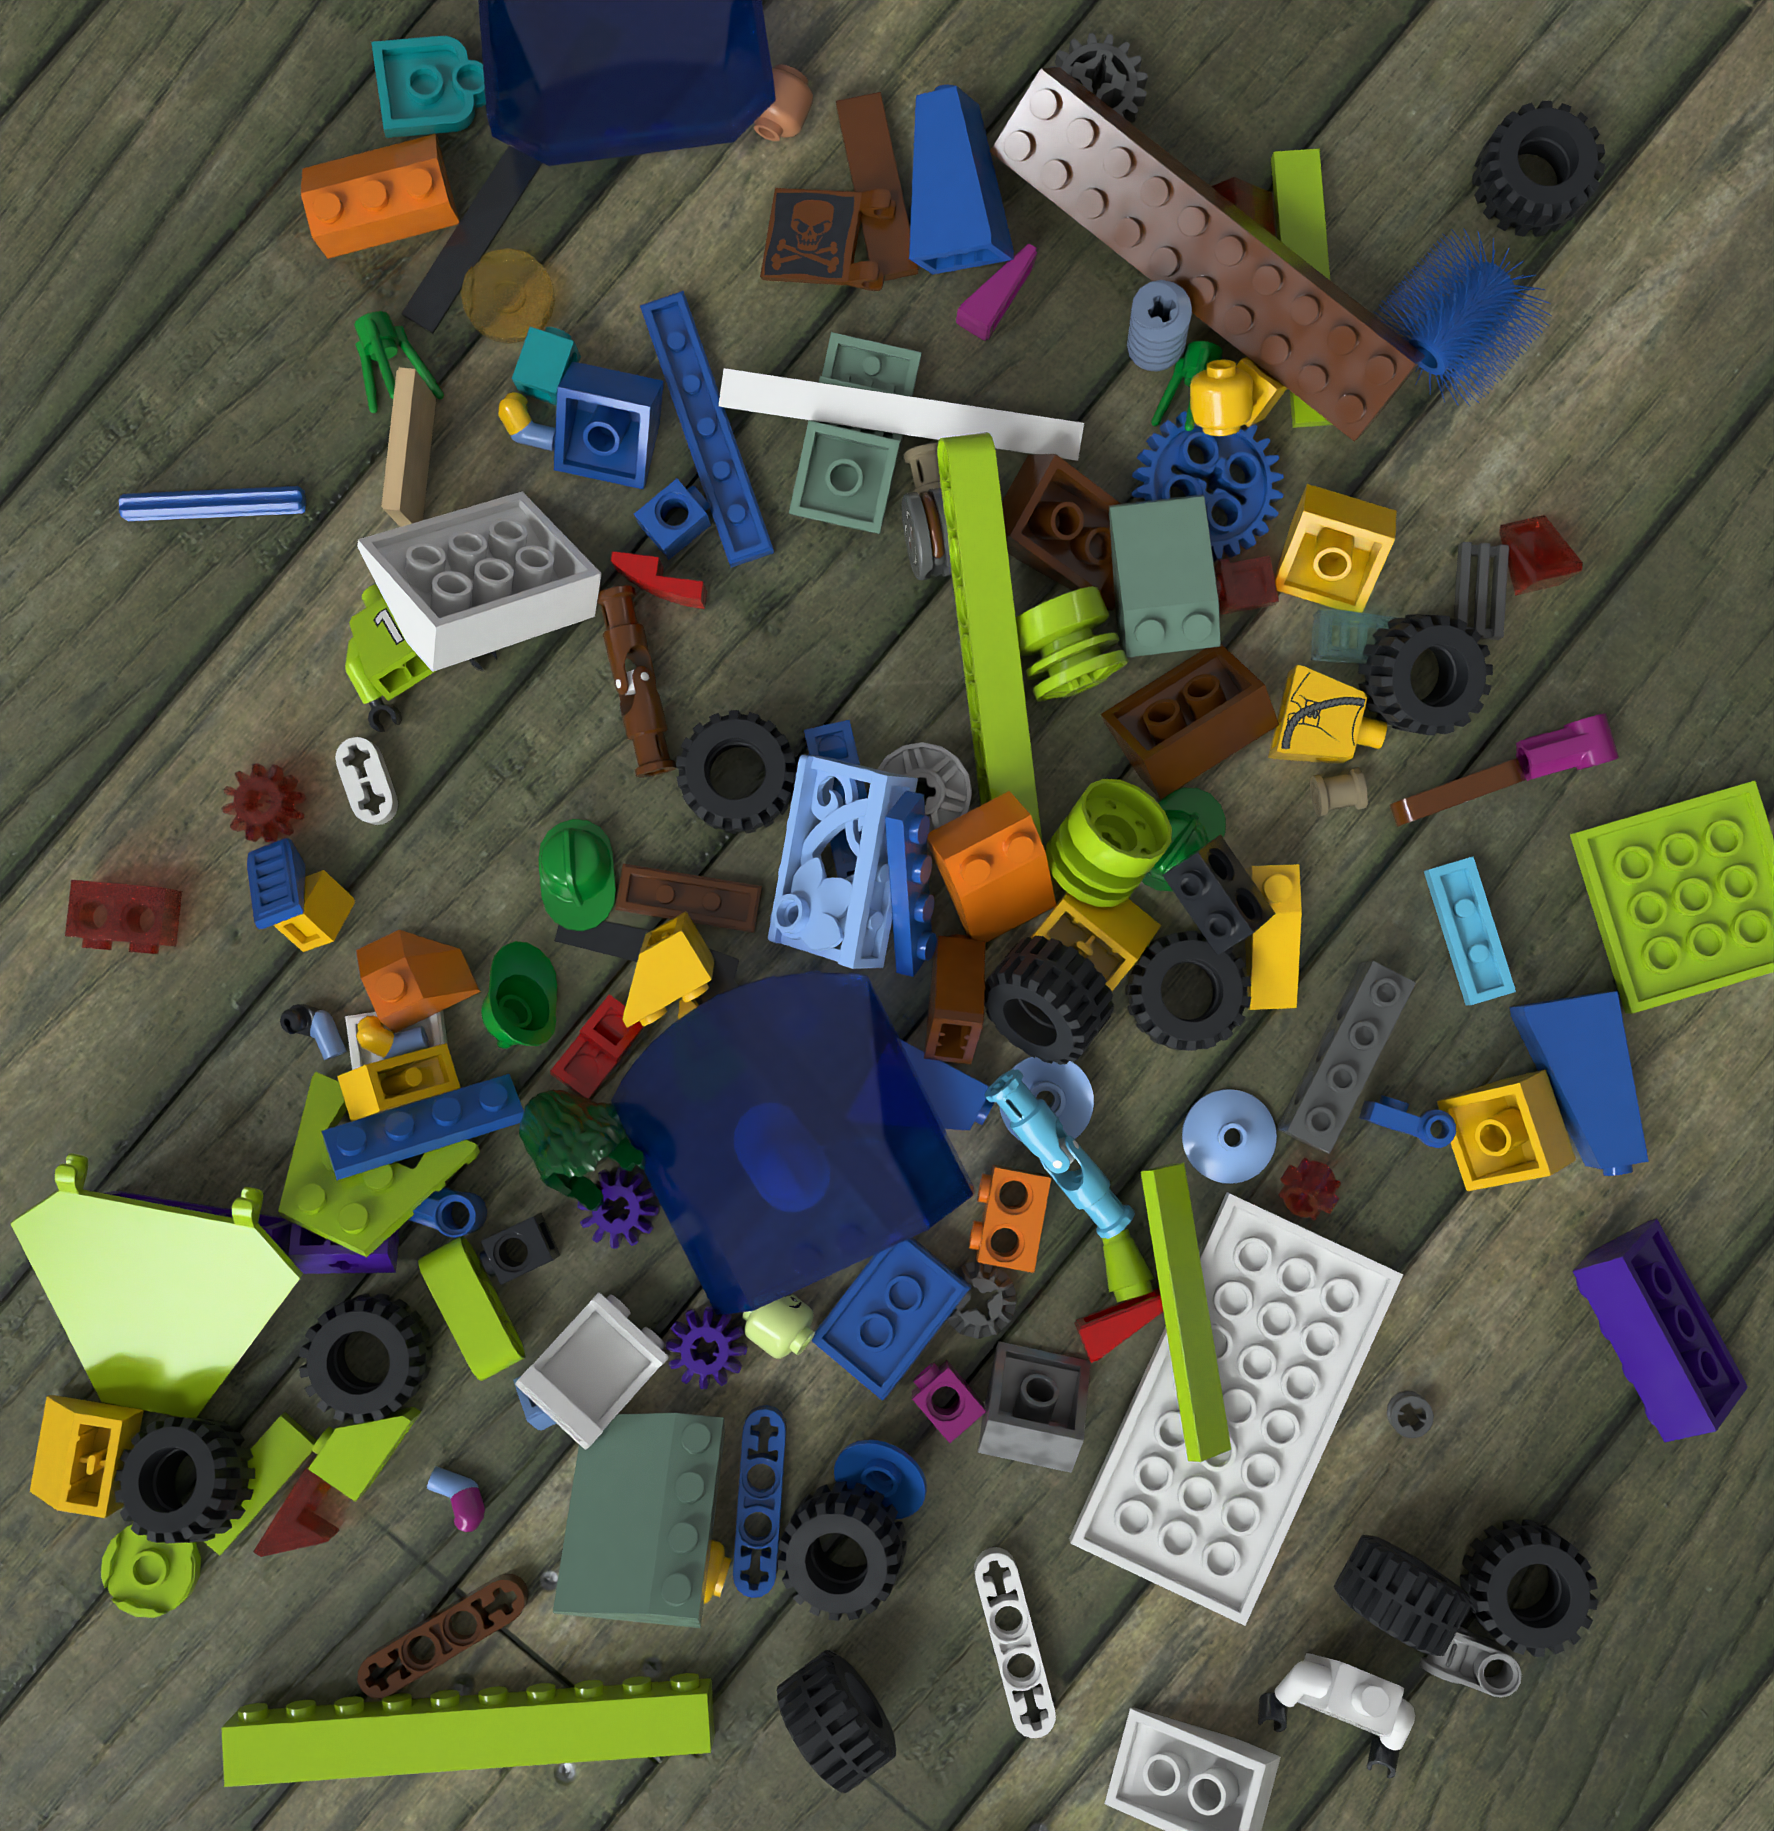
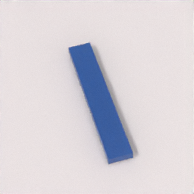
[640,291,774,568]

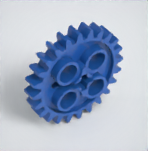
[1132,411,1284,562]

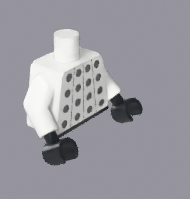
[1258,1653,1415,1778]

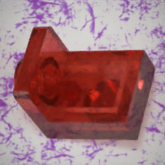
[1214,556,1279,615]

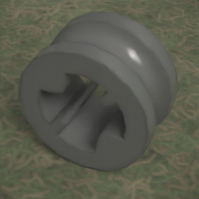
[1387,1391,1434,1438]

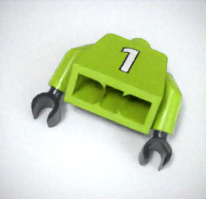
[345,584,498,732]

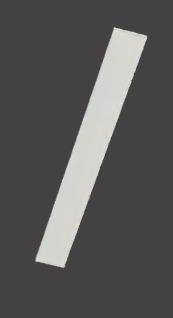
[719,368,1084,461]

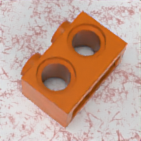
[969,1164,1051,1273]

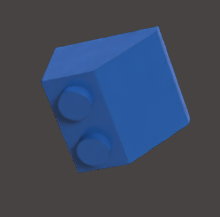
[554,361,664,489]

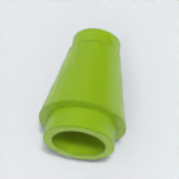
[1102,1229,1154,1303]

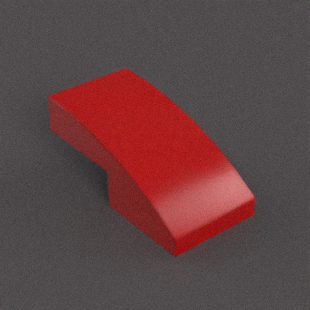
[611,551,707,609]
[550,994,645,1099]

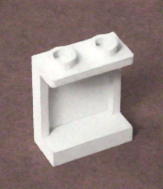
[515,1292,669,1450]

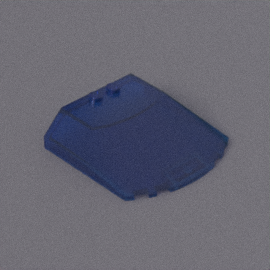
[478,0,776,166]
[611,971,974,1315]

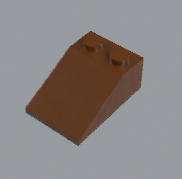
[1002,454,1121,611]

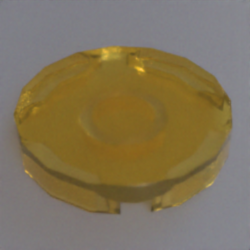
[461,248,556,344]

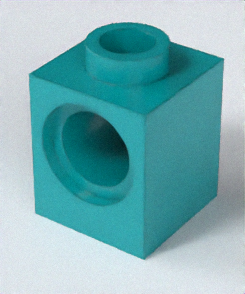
[512,327,581,406]

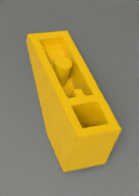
[1245,864,1302,1010]

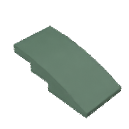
[789,332,922,534]

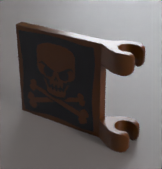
[760,188,896,291]

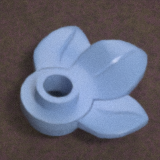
[773,857,853,951]

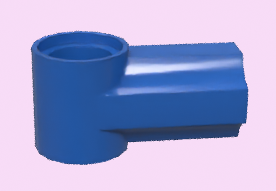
[408,1187,487,1238]

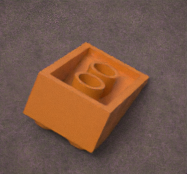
[927,791,1056,943]

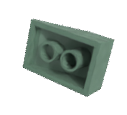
[1109,495,1221,657]

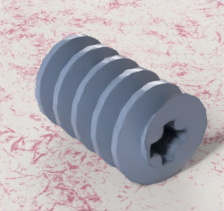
[1127,280,1192,372]

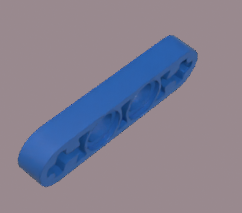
[733,1405,787,1598]

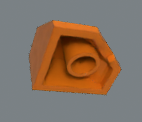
[356,930,481,1033]

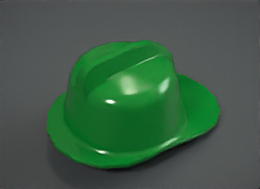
[1142,787,1226,892]
[538,819,616,931]
[481,941,557,1049]

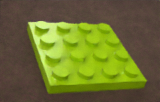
[1570,781,1774,1014]

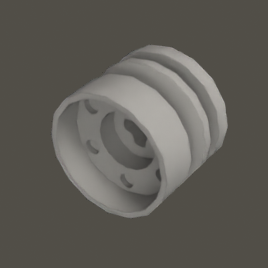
[877,742,972,849]

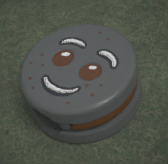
[902,488,952,581]

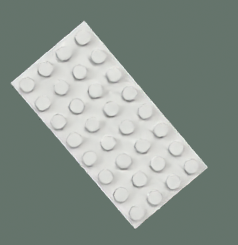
[1069,1192,1403,1626]

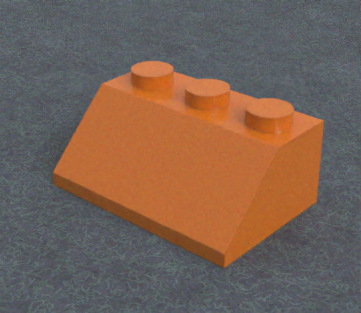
[301,134,460,259]

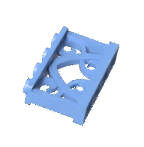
[768,755,918,969]

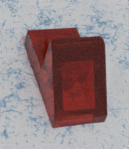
[253,1465,340,1557]

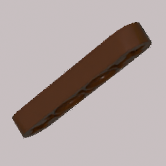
[357,1573,529,1699]

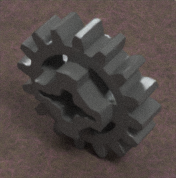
[1050,33,1148,123]

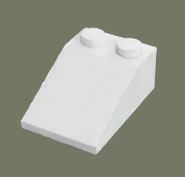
[1104,1707,1281,1831]

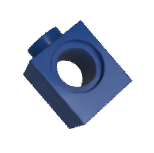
[634,478,711,560]

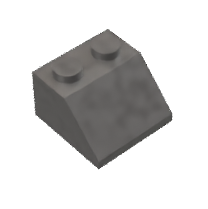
[978,1341,1091,1473]

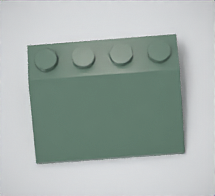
[553,1413,725,1628]

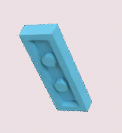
[1424,856,1516,1005]

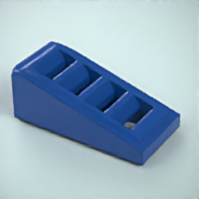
[247,838,305,929]

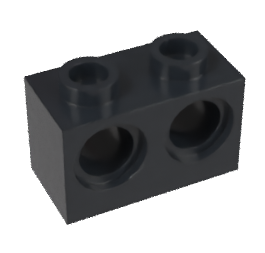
[1162,834,1276,955]

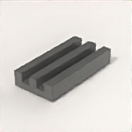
[1454,542,1509,640]

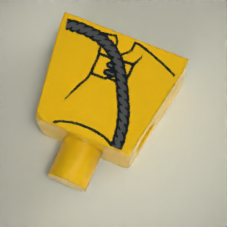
[1268,665,1387,763]

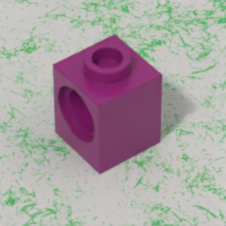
[911,1360,986,1443]

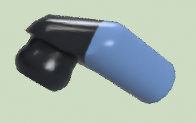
[280,1004,347,1061]

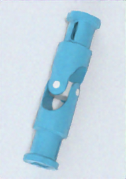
[985,1069,1135,1239]

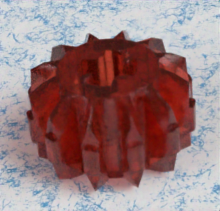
[221,763,307,843]

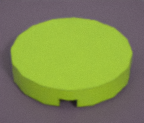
[101,1524,201,1618]

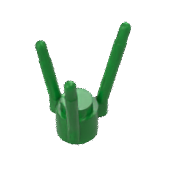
[354,311,444,413]
[1151,341,1224,431]

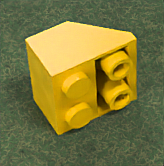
[1030,892,1162,991]
[622,911,715,1028]
[30,1395,144,1518]

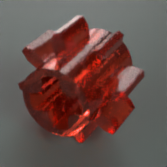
[1278,1158,1341,1220]

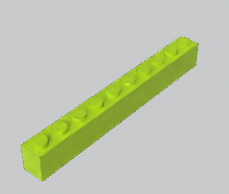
[221,1673,715,1787]

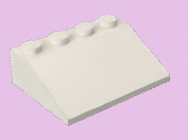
[358,491,601,672]

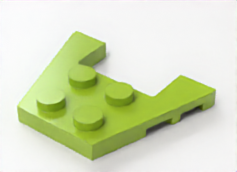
[278,1072,480,1257]

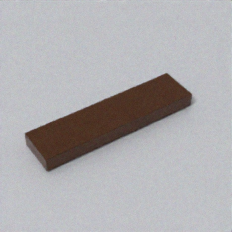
[836,92,918,281]

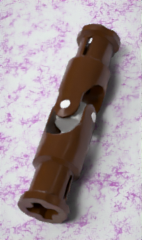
[597,585,677,778]

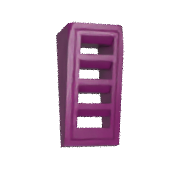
[956,244,1037,341]

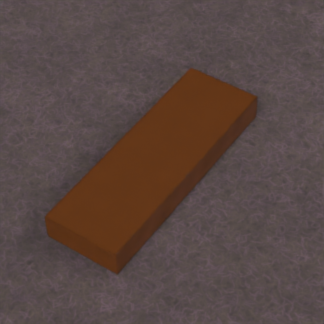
[615,864,763,933]

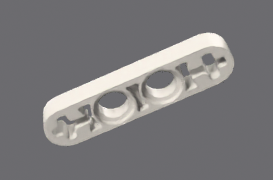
[974,1547,1056,1738]

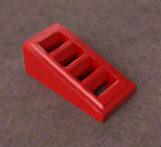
[1074,1288,1163,1363]

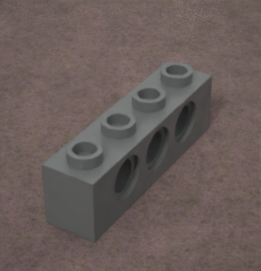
[1276,961,1416,1154]

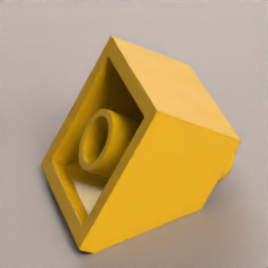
[1272,484,1397,616]
[1437,1069,1576,1191]

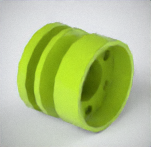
[1016,586,1129,702]
[1046,779,1172,907]

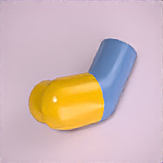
[498,392,556,451]
[356,1016,429,1059]

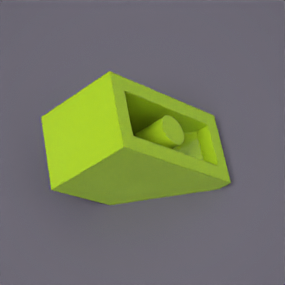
[308,1407,422,1502]

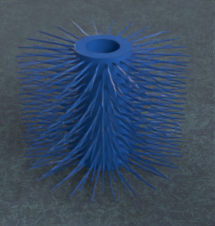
[1373,228,1552,406]

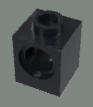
[480,1213,560,1285]

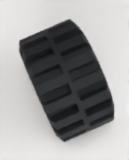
[1472,101,1605,237]
[1358,614,1493,736]
[676,710,797,834]
[1125,931,1251,1051]
[984,936,1114,1065]
[299,1293,433,1423]
[115,1417,255,1544]
[777,1481,907,1621]
[1460,1519,1598,1657]
[1333,1535,1472,1656]
[777,1650,897,1793]

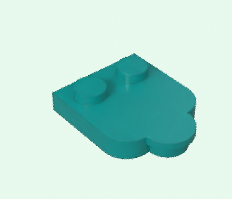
[371,36,495,138]

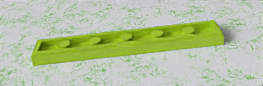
[1271,148,1333,428]
[1141,1163,1232,1462]

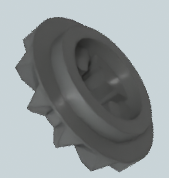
[947,1261,1017,1339]

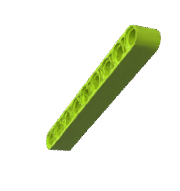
[937,432,1042,842]

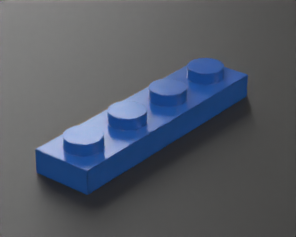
[885,791,937,977]
[322,1074,524,1180]

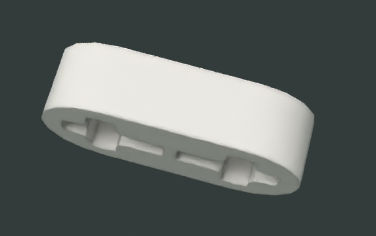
[335,737,398,825]

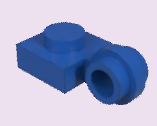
[1359,1095,1456,1148]

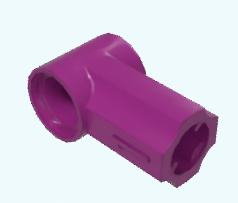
[1516,713,1619,781]

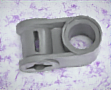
[1419,1626,1522,1698]

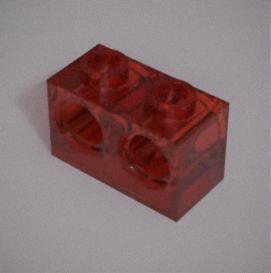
[65,880,182,954]

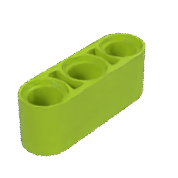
[418,1236,526,1381]

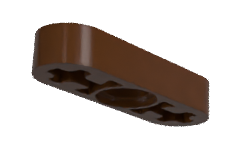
[1389,758,1526,827]

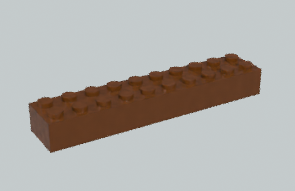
[990,67,1425,442]

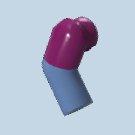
[427,1466,485,1532]

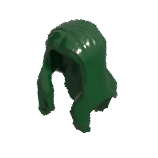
[519,1089,646,1211]

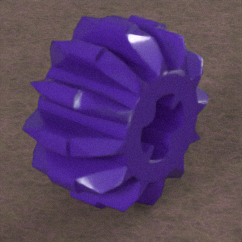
[578,1167,660,1249]
[666,1305,748,1389]

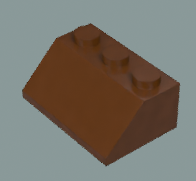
[1100,644,1279,800]

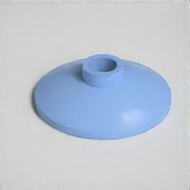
[999,1056,1094,1142]
[1182,1089,1277,1184]

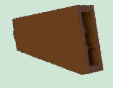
[924,934,985,1064]

